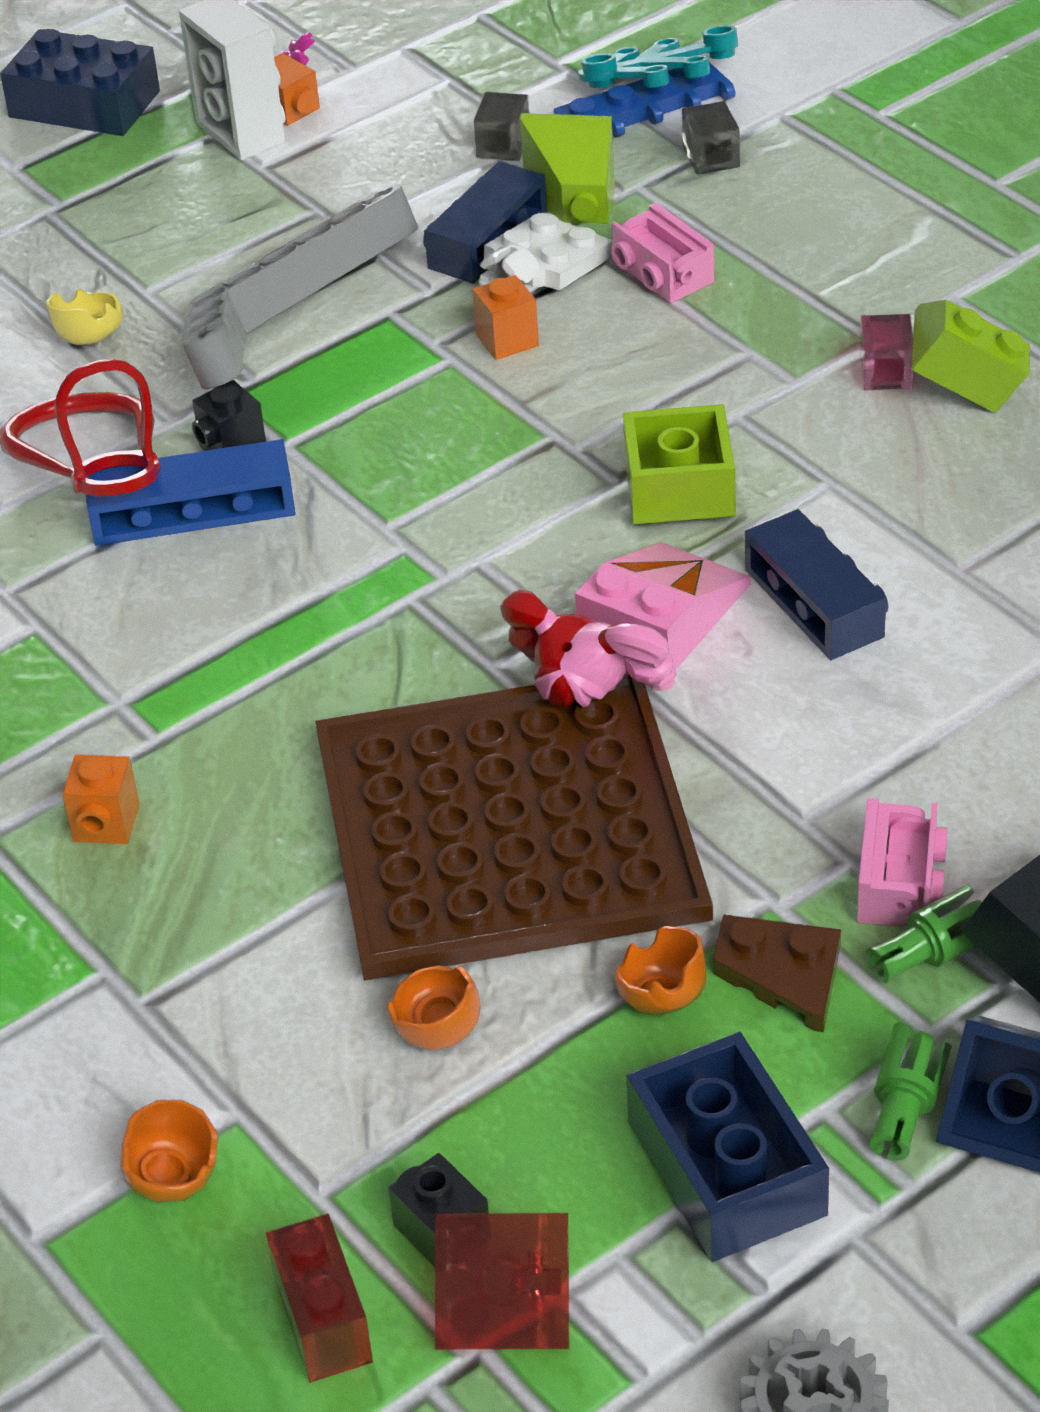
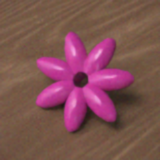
[278,33,315,65]

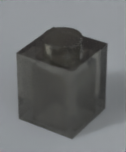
[474,92,529,161]
[682,101,740,175]

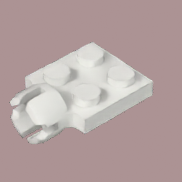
[479,213,613,294]

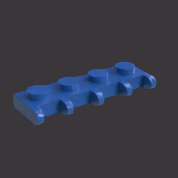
[554,62,736,138]

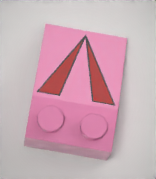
[575,542,751,669]

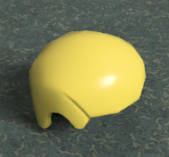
[45,289,124,346]

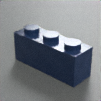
[423,161,547,284]
[745,509,889,661]

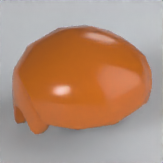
[614,926,706,1015]
[387,965,481,1051]
[119,1100,218,1202]

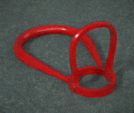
[0,359,160,496]

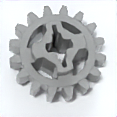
[740,1329,889,1412]

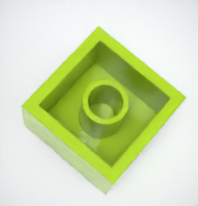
[623,404,736,524]

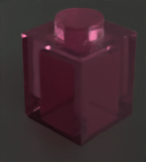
[860,314,914,390]

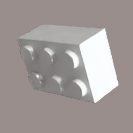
[179,0,286,160]

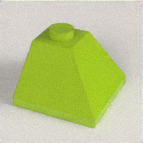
[520,113,615,224]

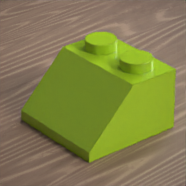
[912,300,1030,413]

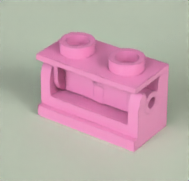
[611,203,715,304]
[857,798,948,927]

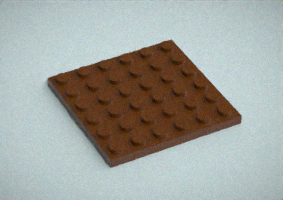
[315,675,713,981]

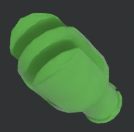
[865,883,982,983]
[869,1022,952,1160]

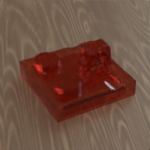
[435,1213,569,1350]

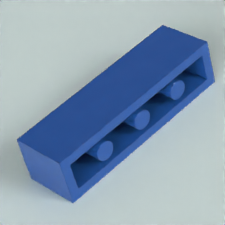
[86,439,296,546]

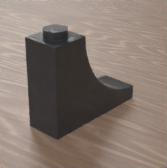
[961,855,1040,1003]

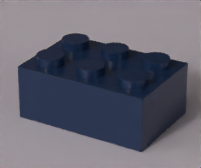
[0,29,160,136]
[626,1031,829,1262]

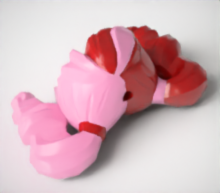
[500,589,677,707]

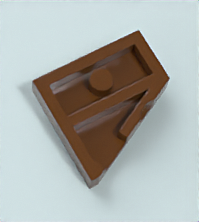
[713,914,841,1032]

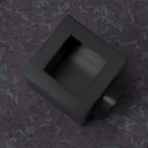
[192,380,266,451]
[388,1153,491,1273]

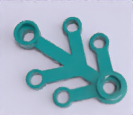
[578,25,738,88]

